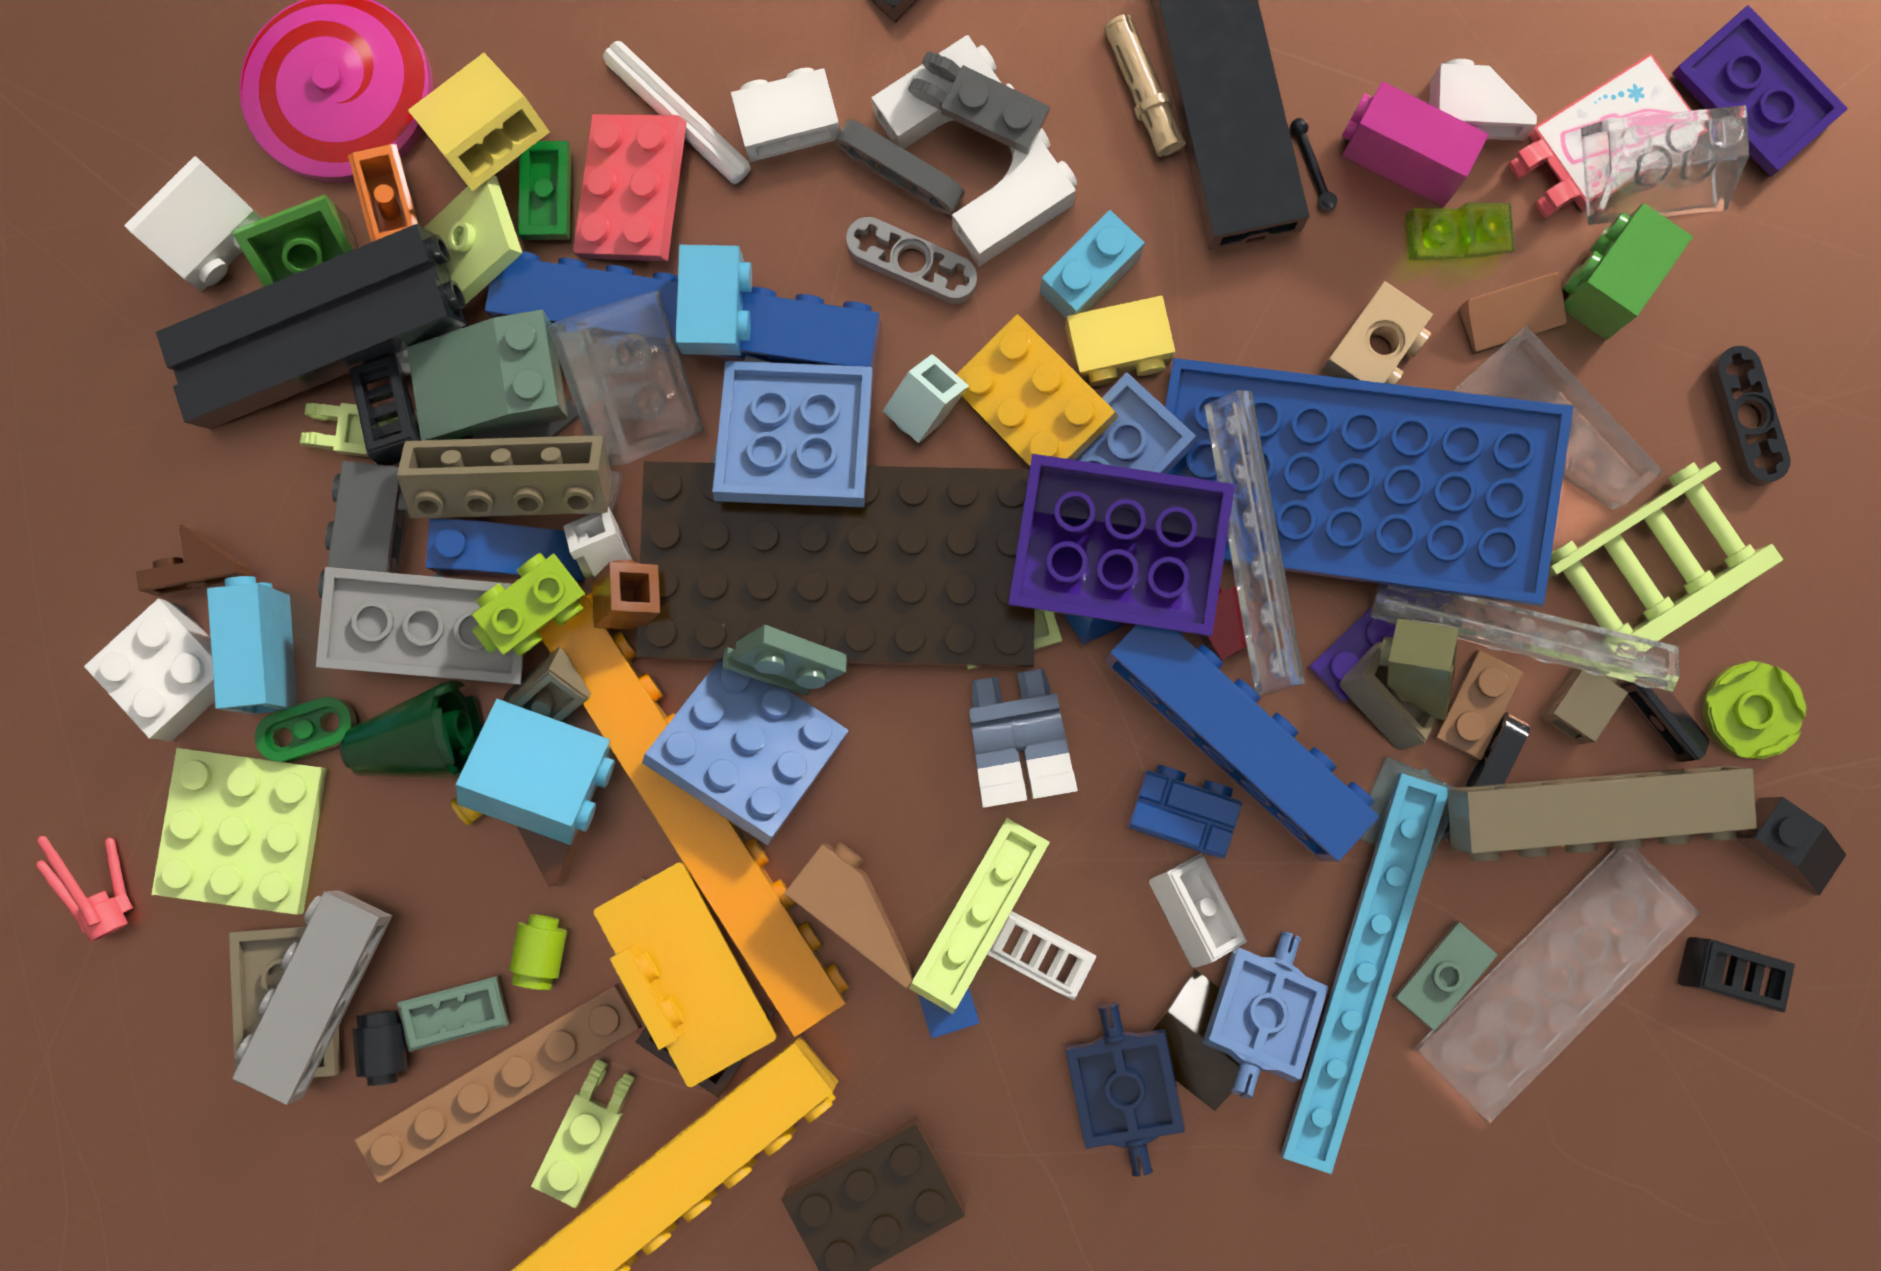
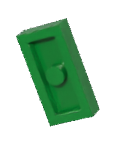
[518,141,571,240]

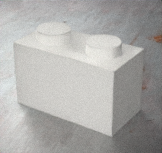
[731,68,840,162]

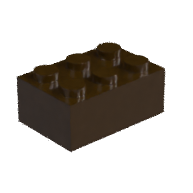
[781,1117,965,1271]

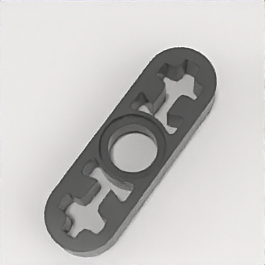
[835,119,965,215]

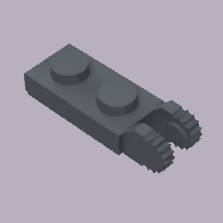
[908,51,1050,154]

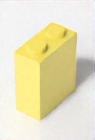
[408,53,550,191]

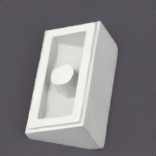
[1149,853,1247,968]

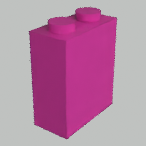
[1341,81,1489,207]

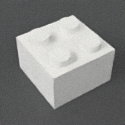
[84,598,215,741]

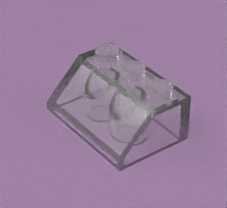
[1580,105,1749,225]
[547,291,704,465]

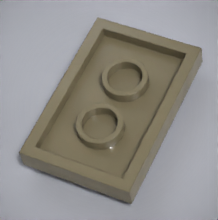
[229,926,341,1084]

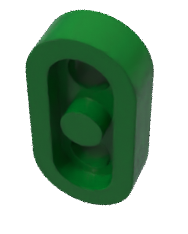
[255,697,357,762]

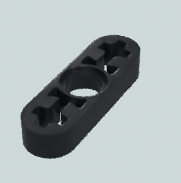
[1710,346,1791,486]
[1442,712,1530,844]

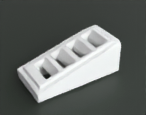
[987,911,1096,1001]

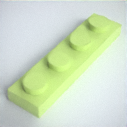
[909,818,1050,1014]

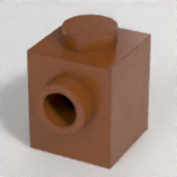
[592,560,660,630]

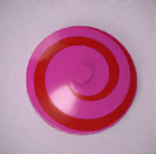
[239,0,433,183]

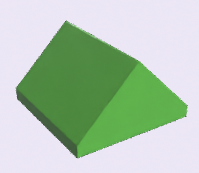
[233,194,358,287]

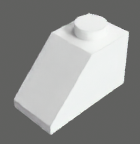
[1429,59,1537,141]

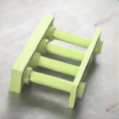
[1548,461,1783,669]

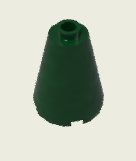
[340,681,484,779]

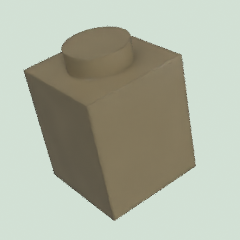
[1540,664,1628,744]

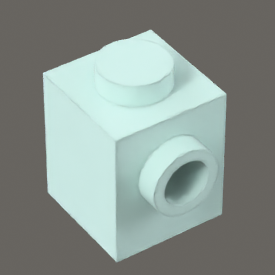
[882,354,969,443]

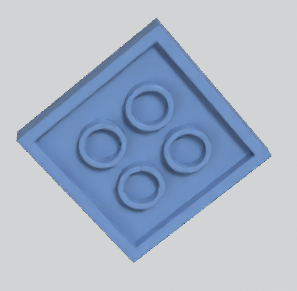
[712,361,873,507]
[642,661,849,846]

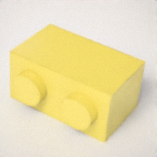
[1065,295,1175,386]

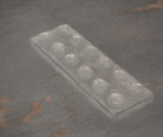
[1415,848,1700,1123]

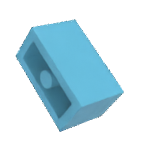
[1039,210,1145,318]
[676,245,752,355]

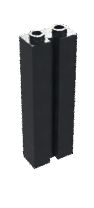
[1150,0,1310,250]
[156,224,467,429]

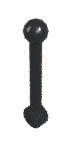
[1290,118,1338,213]

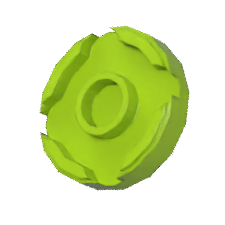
[1702,661,1806,760]

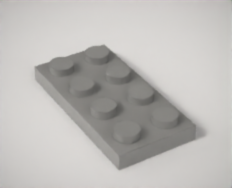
[316,567,524,684]

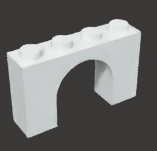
[871,35,1077,267]

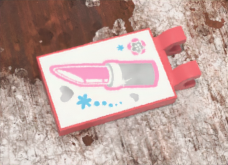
[1508,53,1706,219]

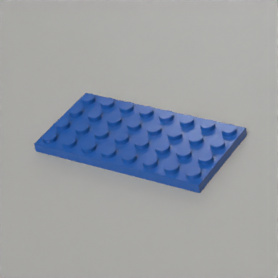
[1165,358,1574,607]

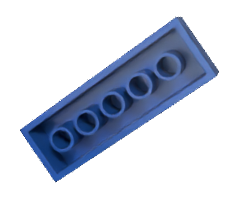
[1104,625,1380,862]

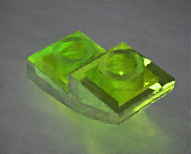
[1405,203,1515,260]

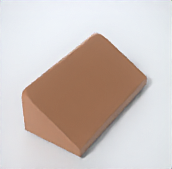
[1459,272,1567,353]

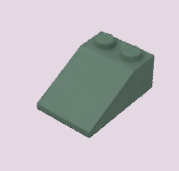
[407,309,568,441]

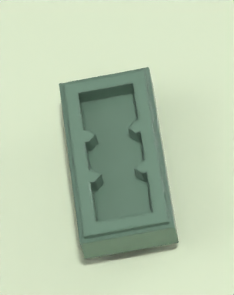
[1393,921,1498,1031]
[397,976,510,1052]

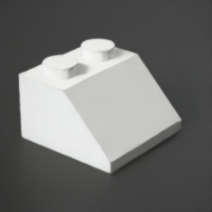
[124,156,263,292]

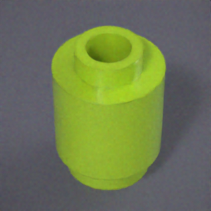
[509,914,567,990]

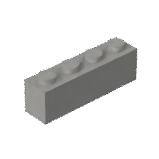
[232,890,392,1105]

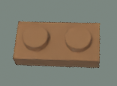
[1433,650,1524,761]

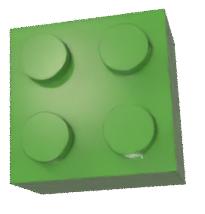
[1562,202,1693,340]

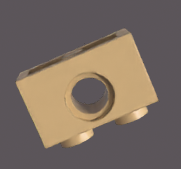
[1321,281,1433,384]

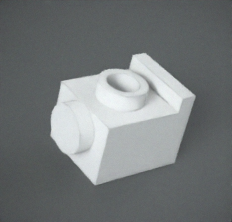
[563,507,634,578]

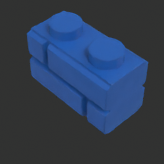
[1126,764,1243,859]

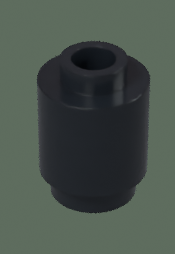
[352,1010,408,1086]

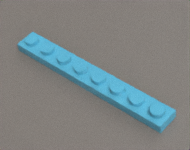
[1280,773,1448,1174]

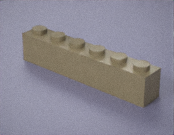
[1447,766,1757,861]

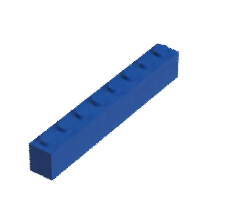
[485,251,881,370]

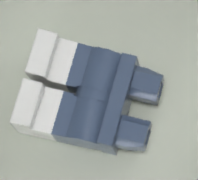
[968,668,1078,808]

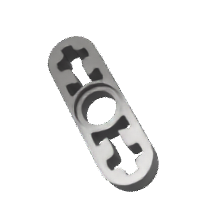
[846,217,977,304]

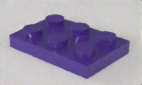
[1672,5,1848,177]

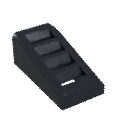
[349,354,421,466]
[1678,937,1795,1013]

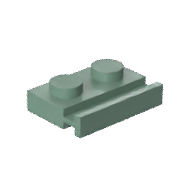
[722,624,847,696]

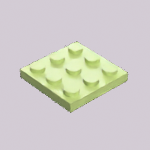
[151,748,327,915]

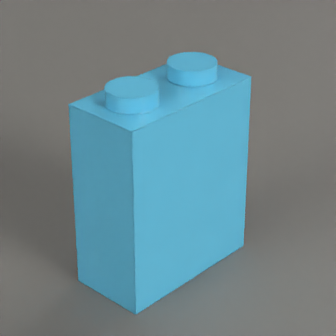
[207,576,298,715]
[455,699,615,845]

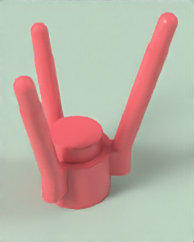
[36,836,133,942]

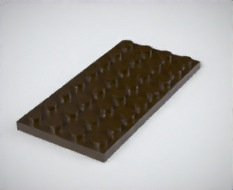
[636,461,1035,667]

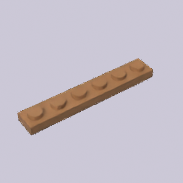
[354,984,642,1184]

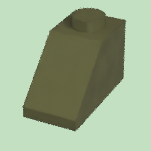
[1379,618,1459,720]

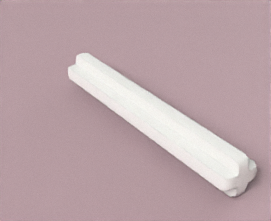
[603,41,751,184]

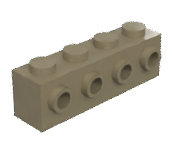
[397,435,612,518]

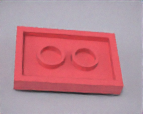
[573,114,687,262]

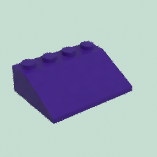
[1009,454,1235,636]

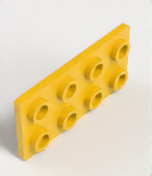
[594,862,777,1087]

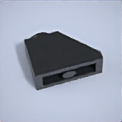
[1735,797,1846,896]

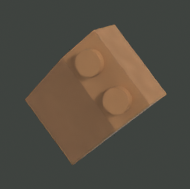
[784,842,915,988]

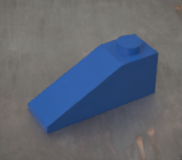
[426,518,585,582]

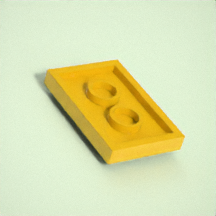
[956,314,1119,466]

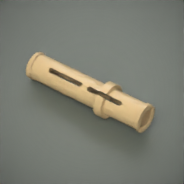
[1103,14,1186,157]

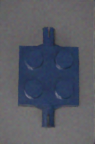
[1065,1003,1185,1177]

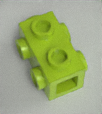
[471,553,586,657]

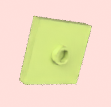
[424,175,522,304]

